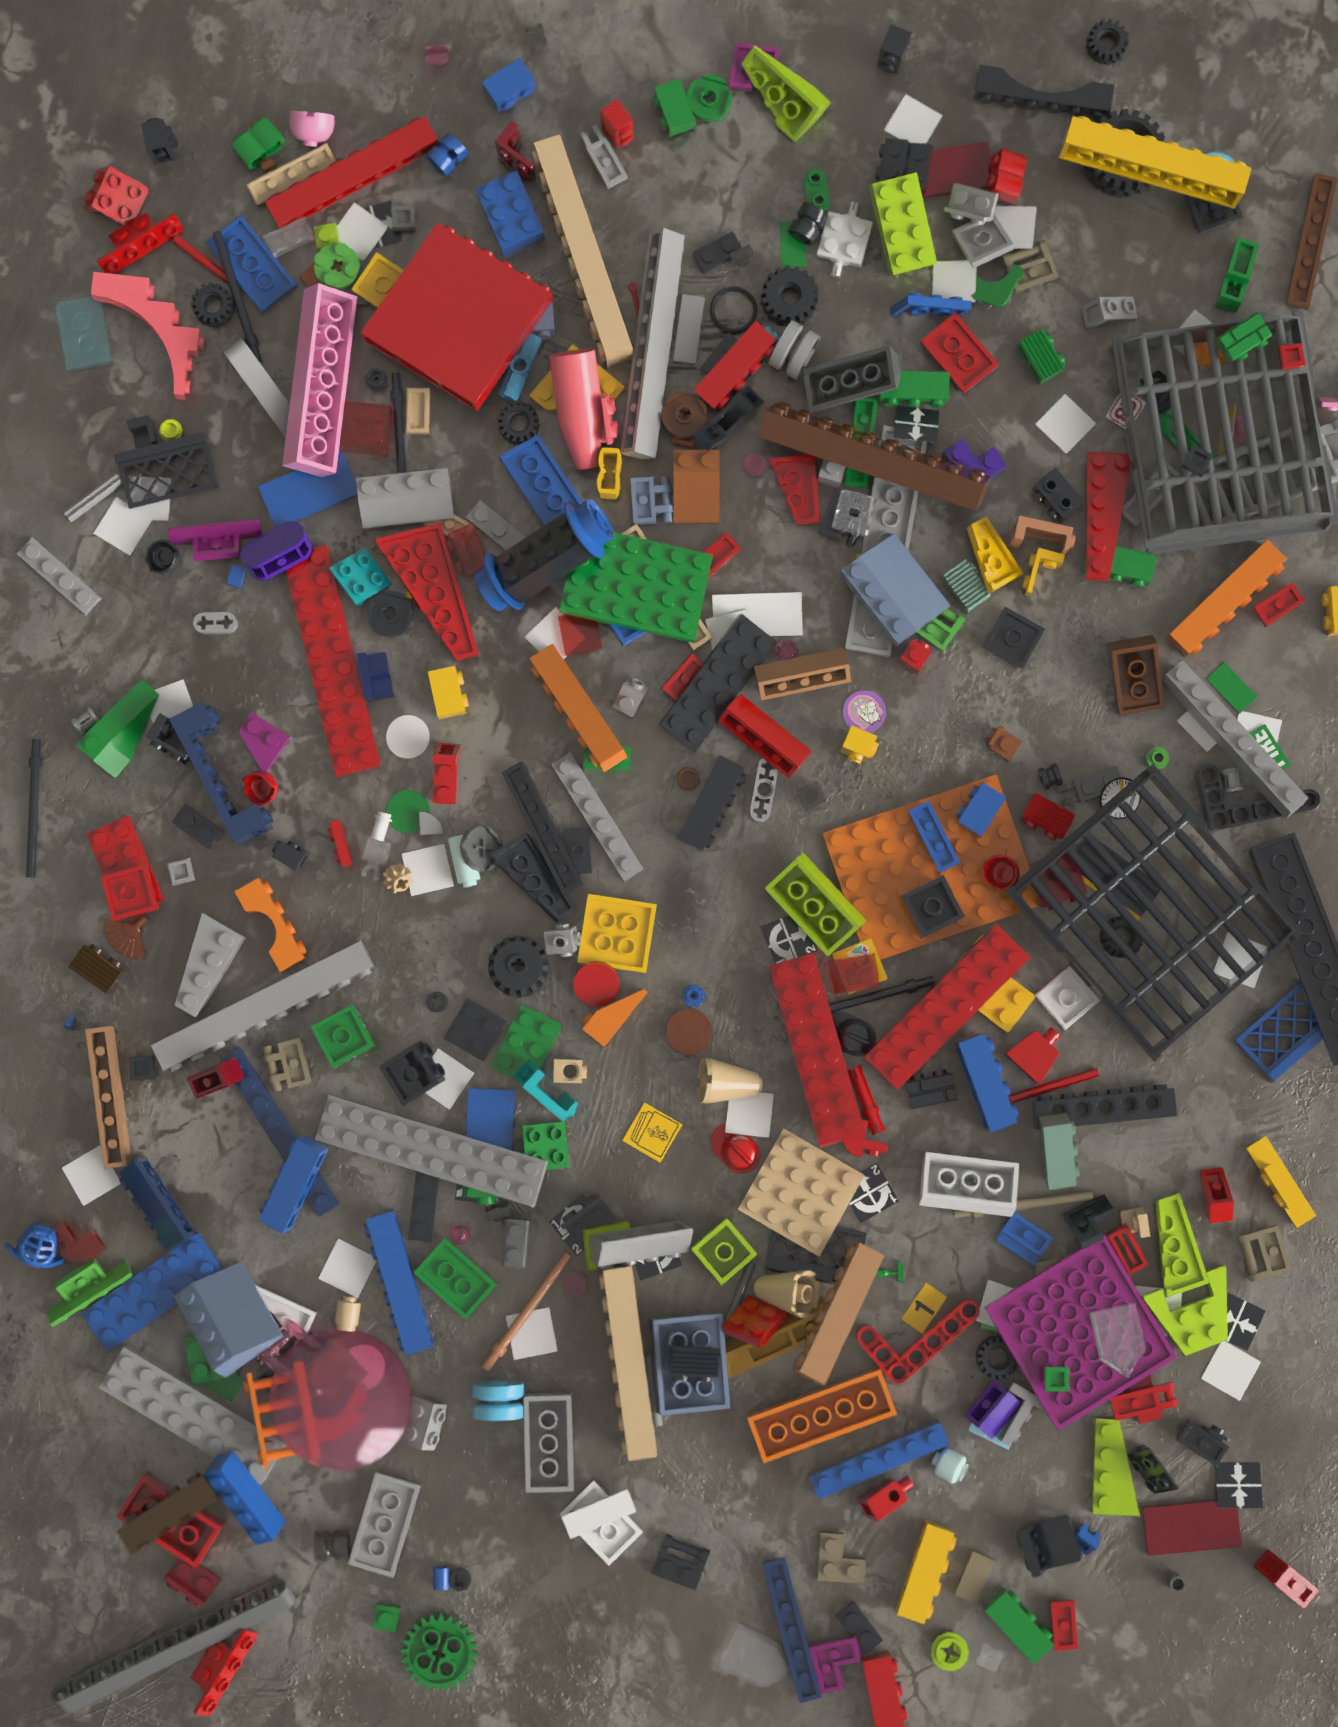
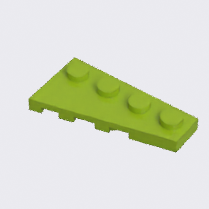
[1156,1193,1209,1298]
[1091,1418,1140,1516]

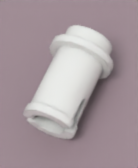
[370,811,392,841]

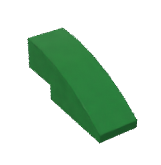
[1215,237,1259,313]

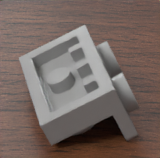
[944,183,999,225]

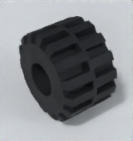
[488,935,549,998]

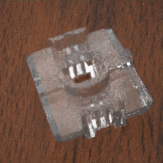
[832,489,877,536]

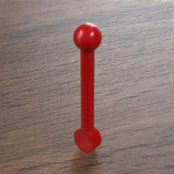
[628,282,639,317]

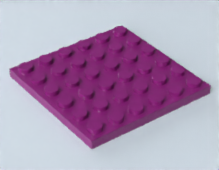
[984,1235,1177,1431]

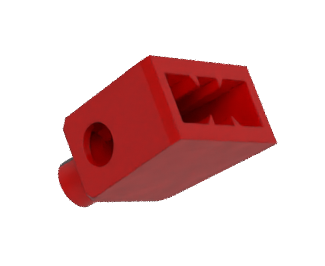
[1004,1027,1061,1084]
[857,1475,914,1521]

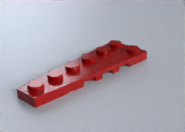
[1085,451,1131,581]

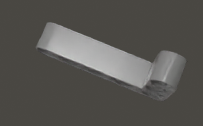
[217,333,290,438]

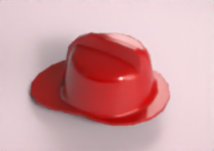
[710,1124,761,1174]

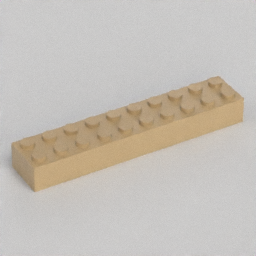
[531,134,633,368]

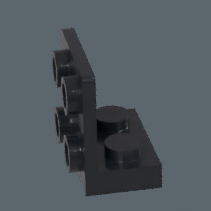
[146,713,192,765]
[561,1195,616,1246]

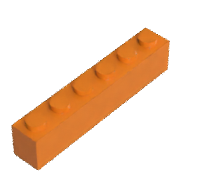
[1166,540,1287,657]
[530,643,627,772]

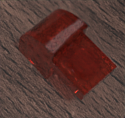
[54,1221,108,1263]

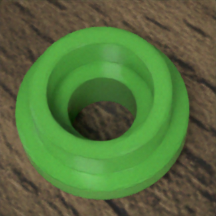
[1146,747,1169,770]

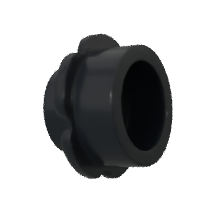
[365,368,387,390]

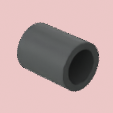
[1166,1572,1186,1593]

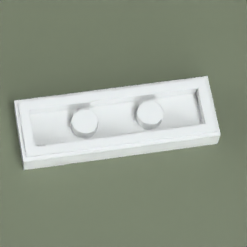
[562,1489,636,1539]

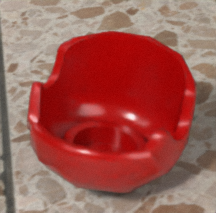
[242,771,278,805]
[982,855,1020,890]

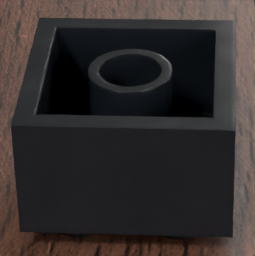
[900,875,965,939]

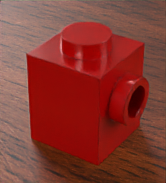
[898,639,932,675]

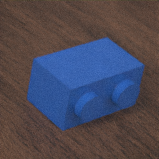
[482,58,536,112]
[956,782,1007,838]

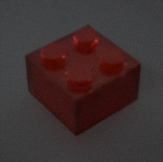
[340,401,393,457]

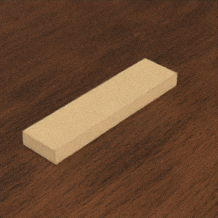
[246,143,336,206]

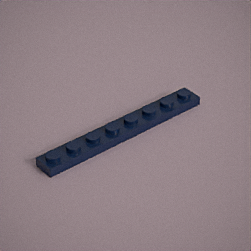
[220,1047,340,1217]

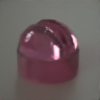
[451,1225,471,1245]

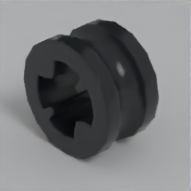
[426,992,448,1013]
[449,1568,471,1591]

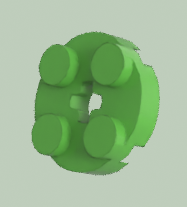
[314,243,360,290]

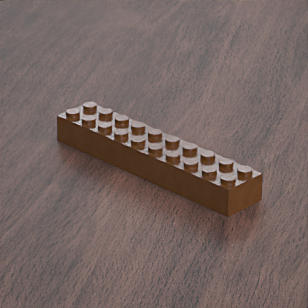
[757,402,991,511]

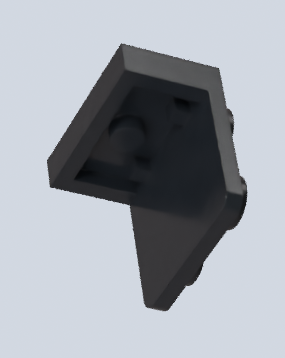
[1017,1515,1082,1578]

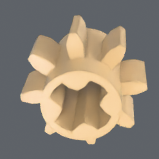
[383,863,412,893]

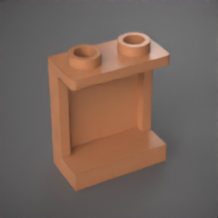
[1009,516,1076,554]

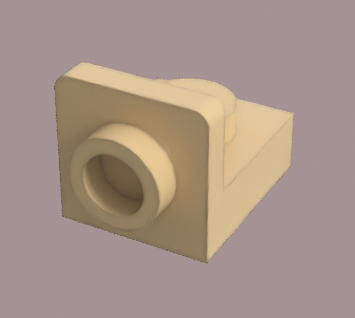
[1120,1207,1150,1238]

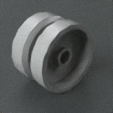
[768,320,821,380]

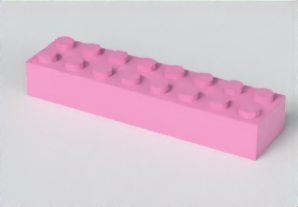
[282,283,357,477]

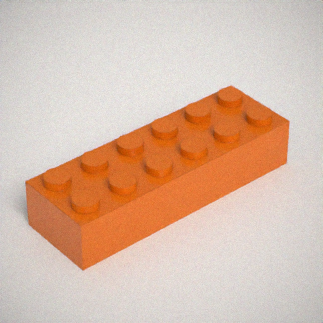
[747,1367,897,1463]

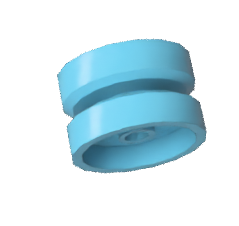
[472,1380,524,1421]

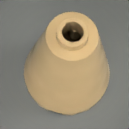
[697,1057,763,1104]
[754,1270,821,1318]

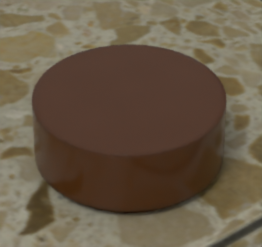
[677,767,700,790]

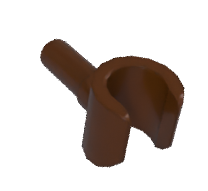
[260,158,277,173]

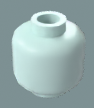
[932,1448,968,1484]

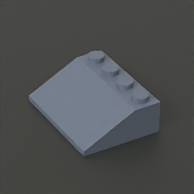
[840,533,951,648]
[174,1262,283,1378]
[649,1313,730,1416]

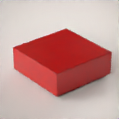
[1277,343,1306,370]

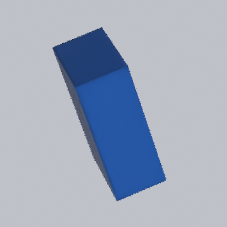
[227,564,247,588]

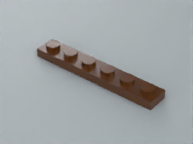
[1285,173,1338,310]

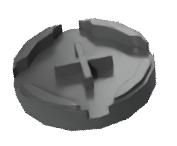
[460,826,503,872]

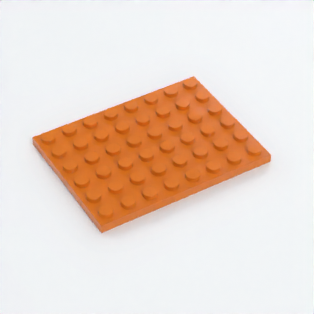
[822,774,1042,960]

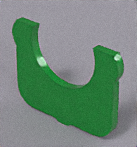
[964,255,1023,307]

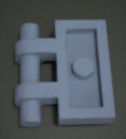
[630,476,674,525]

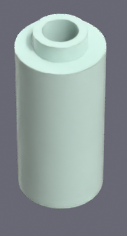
[448,835,480,888]

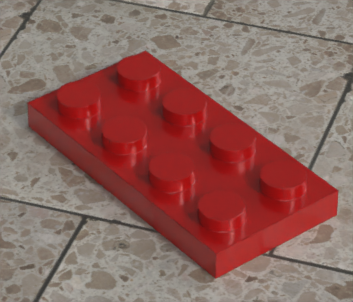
[86,816,165,904]

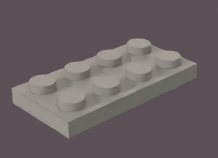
[348,1471,421,1578]

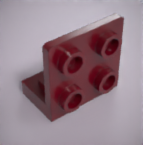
[495,120,536,183]

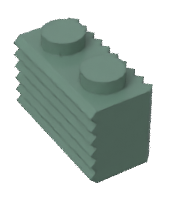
[940,558,991,614]

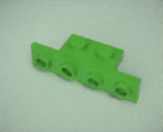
[47,1258,132,1327]

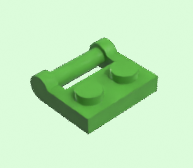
[915,609,966,652]

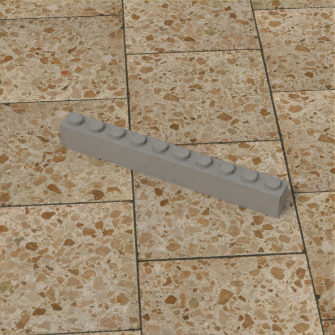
[620,228,684,460]
[151,941,375,1073]

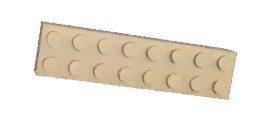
[599,1265,657,1461]

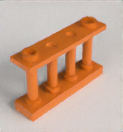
[243,1362,321,1470]

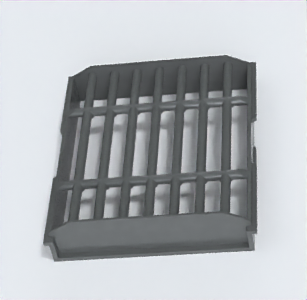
[1111,311,1338,554]

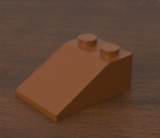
[673,450,719,524]

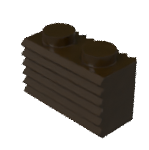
[68,944,126,994]

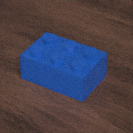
[475,171,545,258]

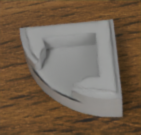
[419,812,443,835]

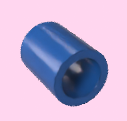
[433,1566,449,1590]

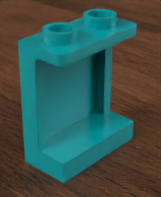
[513,1059,578,1122]

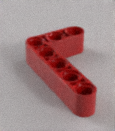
[856,1298,980,1384]

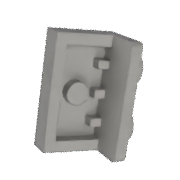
[399,1396,447,1451]

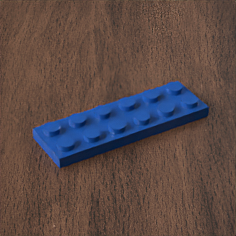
[81,1233,223,1352]

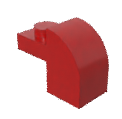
[842,1120,888,1158]

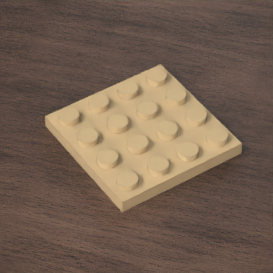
[737,1128,864,1257]

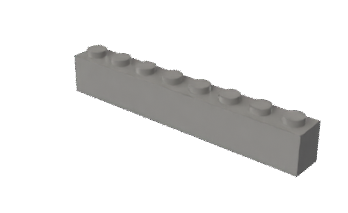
[1162,660,1308,819]

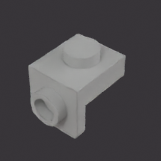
[612,677,649,718]

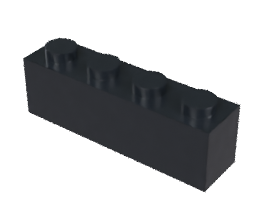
[678,755,746,852]

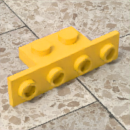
[1246,1136,1316,1228]

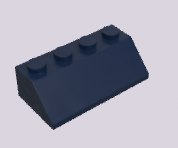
[119,1157,196,1251]

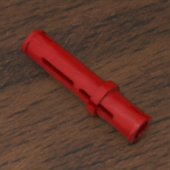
[847,1065,886,1135]

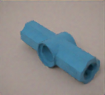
[499,333,542,403]

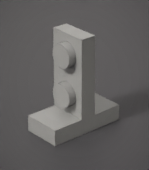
[998,1380,1046,1446]

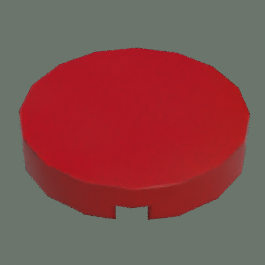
[573,961,620,1007]

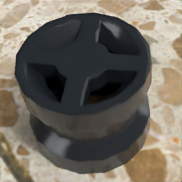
[1037,763,1063,790]

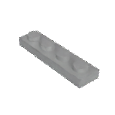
[17,537,101,615]

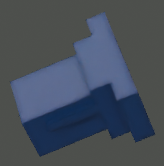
[64,1015,76,1031]

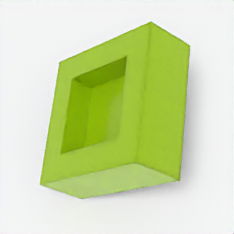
[314,223,340,251]

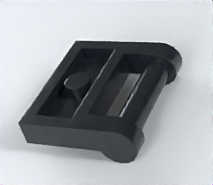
[652,1533,710,1591]

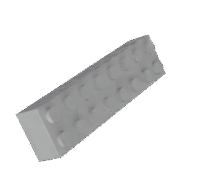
[99,1345,289,1485]

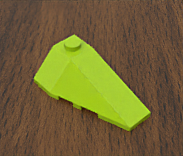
[742,46,831,142]

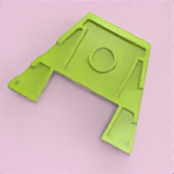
[1141,1265,1228,1356]

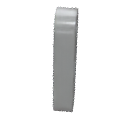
[750,758,778,823]

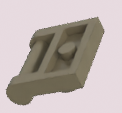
[1001,240,1058,293]
[1236,1225,1292,1282]

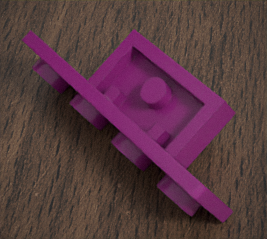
[168,519,262,561]

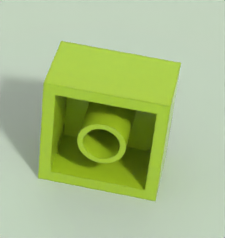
[691,1217,757,1285]

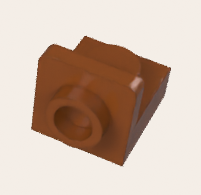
[986,725,1022,762]

